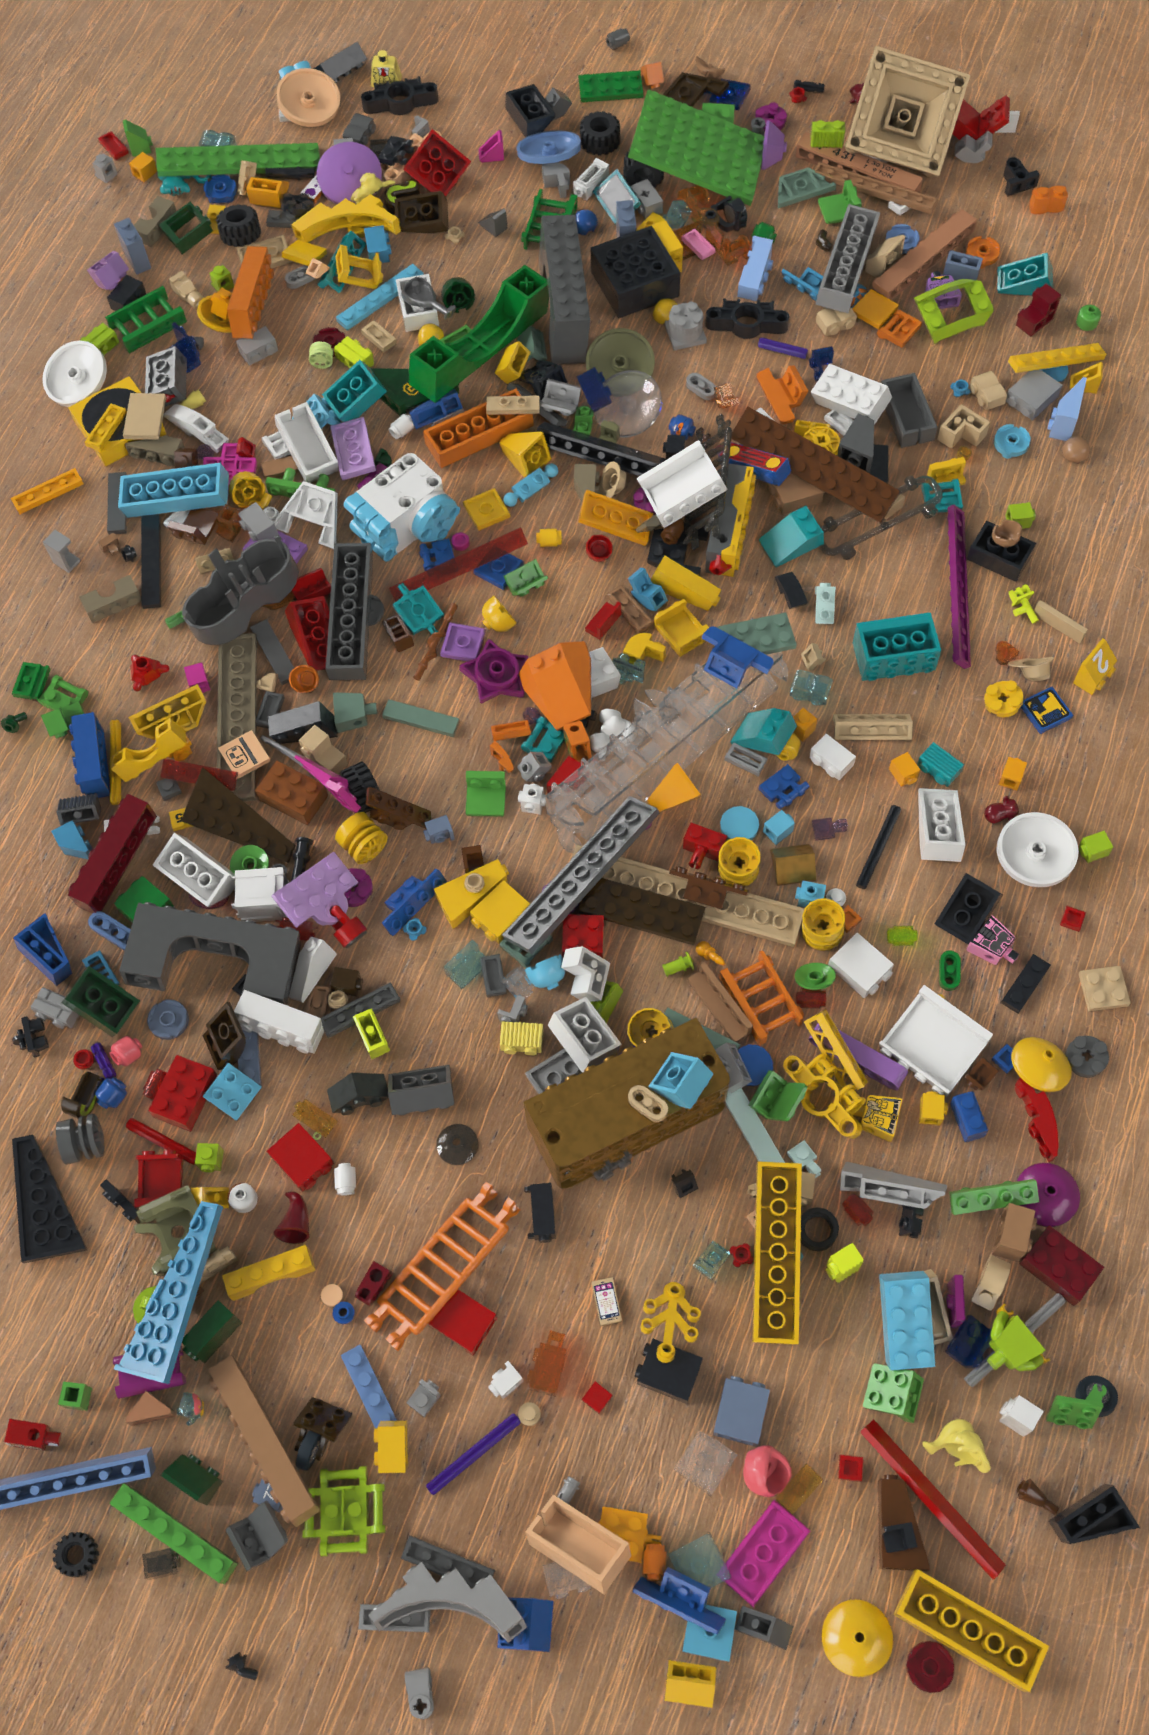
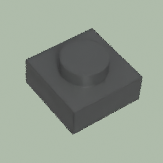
[156,775,182,801]

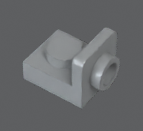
[406,1379,441,1418]

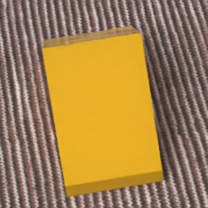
[1070,362,1103,394]

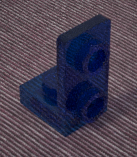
[809,346,834,382]

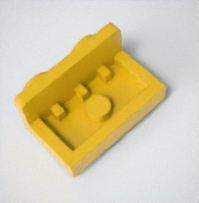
[926,457,966,492]

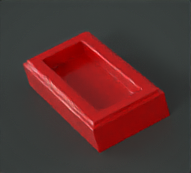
[98,131,129,160]

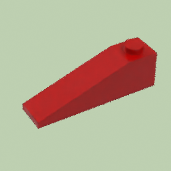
[285,596,330,671]

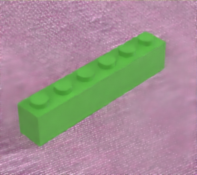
[109,1483,239,1584]

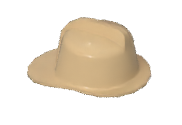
[599,461,627,498]
[1008,657,1054,681]

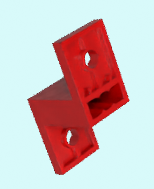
[952,95,1010,140]

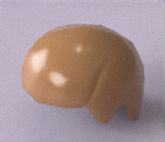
[1062,437,1090,464]
[992,520,1022,547]

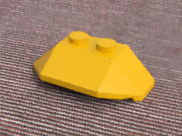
[128,684,206,740]

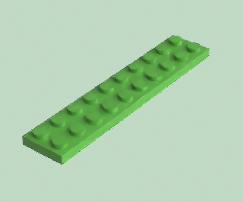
[156,143,320,177]

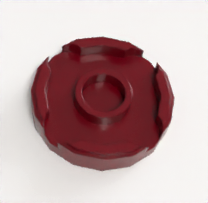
[313,327,346,357]
[906,1641,954,1693]

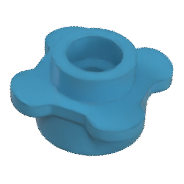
[950,379,970,397]
[403,918,427,941]

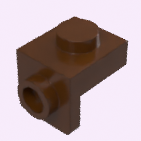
[965,1057,999,1091]

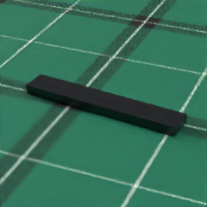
[141,514,161,609]

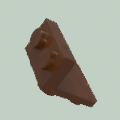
[167,508,220,545]

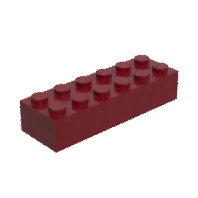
[68,793,157,914]

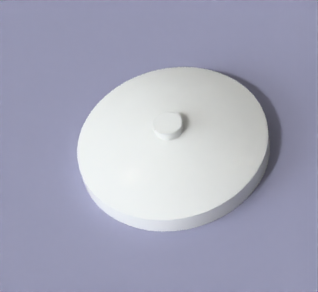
[43,341,107,407]
[997,812,1079,887]

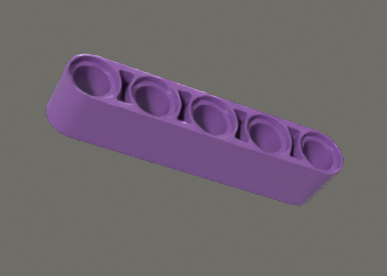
[808,1023,908,1090]

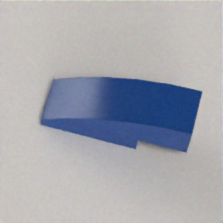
[409,389,463,429]

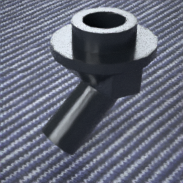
[225,1652,258,1680]

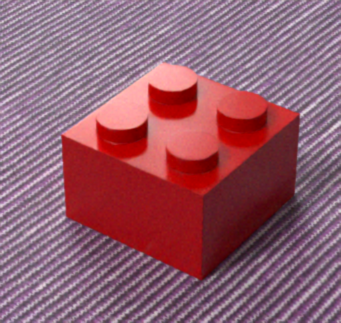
[562,914,604,958]

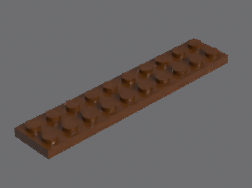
[729,406,900,524]

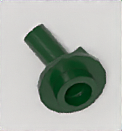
[1,712,27,733]

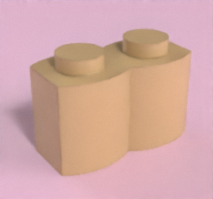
[816,307,857,336]
[969,371,1007,410]

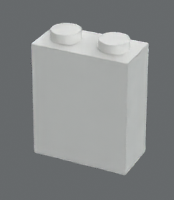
[828,933,894,998]

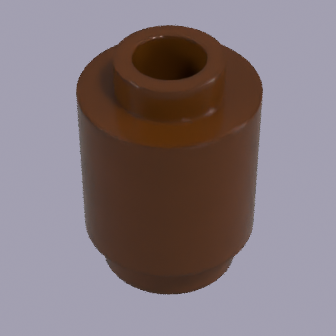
[661,518,685,544]

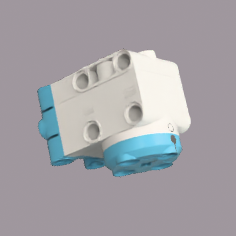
[344,453,460,562]

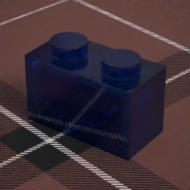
[577,367,612,412]

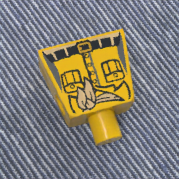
[853,1095,902,1142]

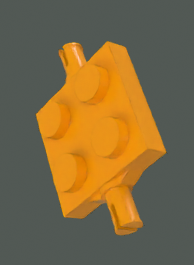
[598,1506,661,1563]

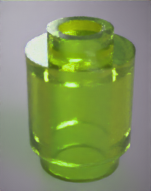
[887,926,918,946]

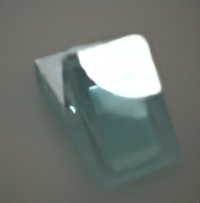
[693,1241,731,1281]

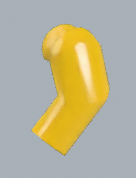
[247,492,273,510]

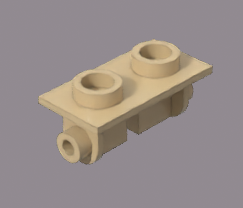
[237,160,257,196]
[195,548,234,574]

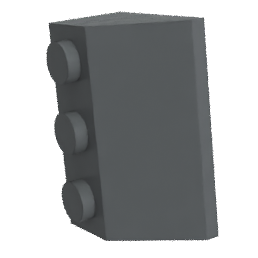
[388,1064,454,1115]

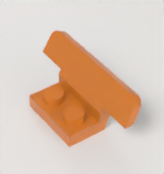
[757,365,808,424]

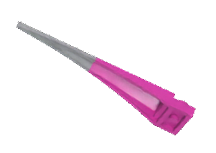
[260,735,361,813]

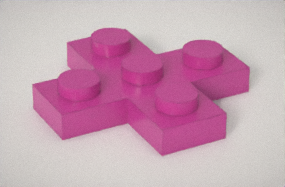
[203,443,257,490]

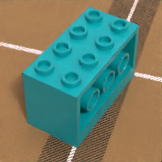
[852,612,942,681]

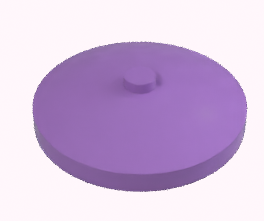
[317,142,382,204]

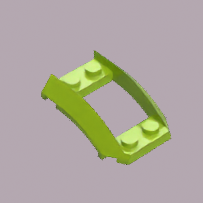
[914,279,994,344]

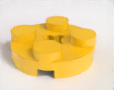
[984,680,1024,718]

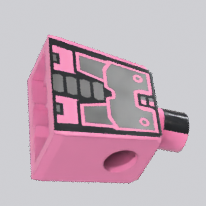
[967,915,1020,965]

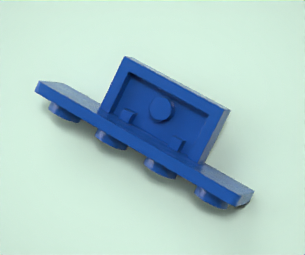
[382,869,447,936]
[632,1567,726,1634]

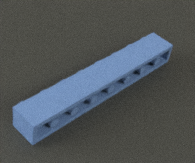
[0,1447,156,1510]

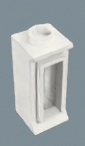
[573,158,609,201]

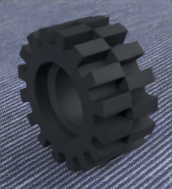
[53,1532,99,1578]

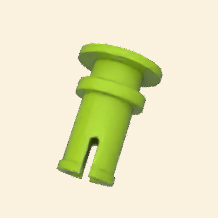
[662,952,694,977]

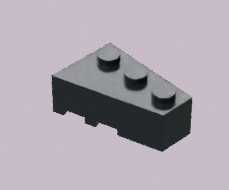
[1049,1484,1140,1544]

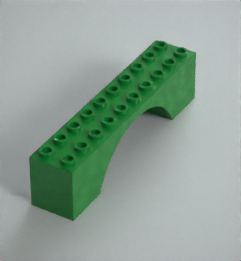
[409,265,549,403]

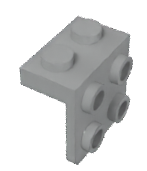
[540,379,582,416]

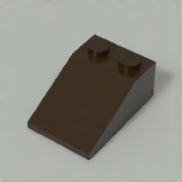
[395,191,449,234]

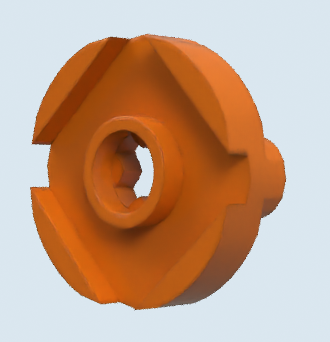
[965,236,1000,269]

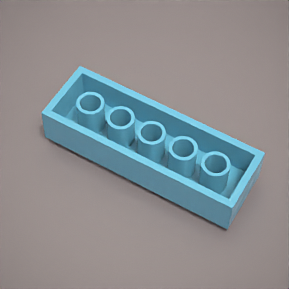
[118,463,229,518]

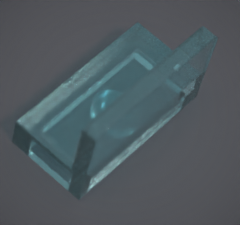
[444,939,485,989]

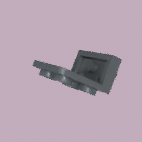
[226,1501,288,1571]

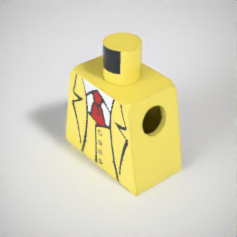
[371,50,402,87]

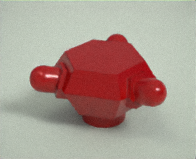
[130,655,169,692]

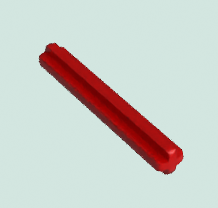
[126,1118,196,1165]

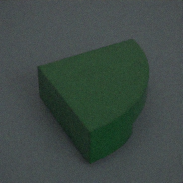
[374,448,392,467]

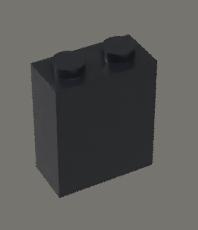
[634,1338,703,1404]

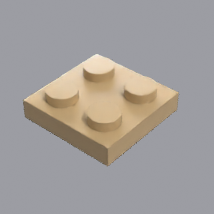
[1079,966,1131,1012]

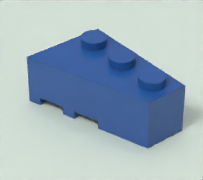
[13,913,73,986]

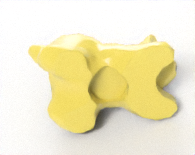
[350,173,395,204]

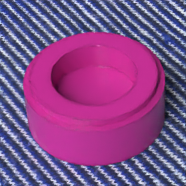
[451,532,470,551]

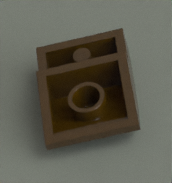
[202,1002,246,1070]

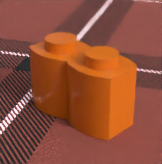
[1029,186,1068,214]

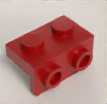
[292,568,331,601]

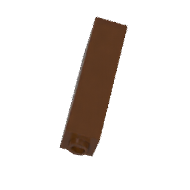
[878,1475,930,1571]

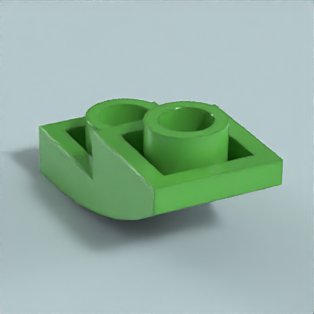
[573,406,594,436]

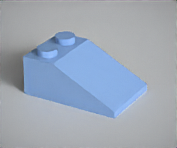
[1047,377,1087,441]

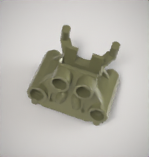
[134,1185,217,1276]

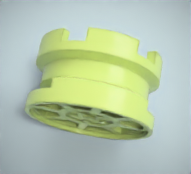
[309,342,334,369]

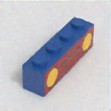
[718,442,791,486]

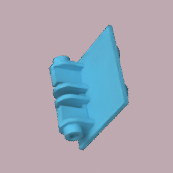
[203,1063,261,1121]

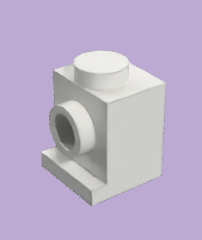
[488,1361,524,1399]

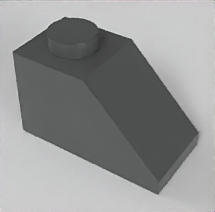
[735,1606,794,1650]

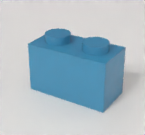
[364,225,392,263]

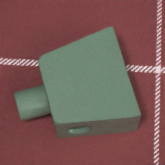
[333,692,377,733]

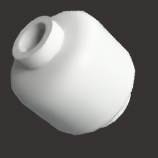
[227,1183,258,1213]

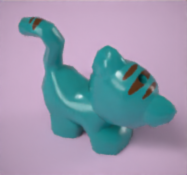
[158,175,212,196]

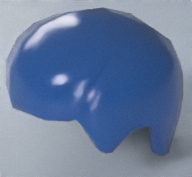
[575,210,598,235]

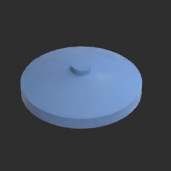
[517,130,581,164]

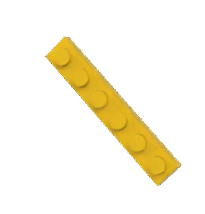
[1008,343,1106,373]

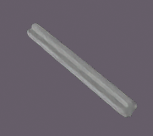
[964,1293,1066,1387]

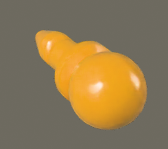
[695,941,725,966]

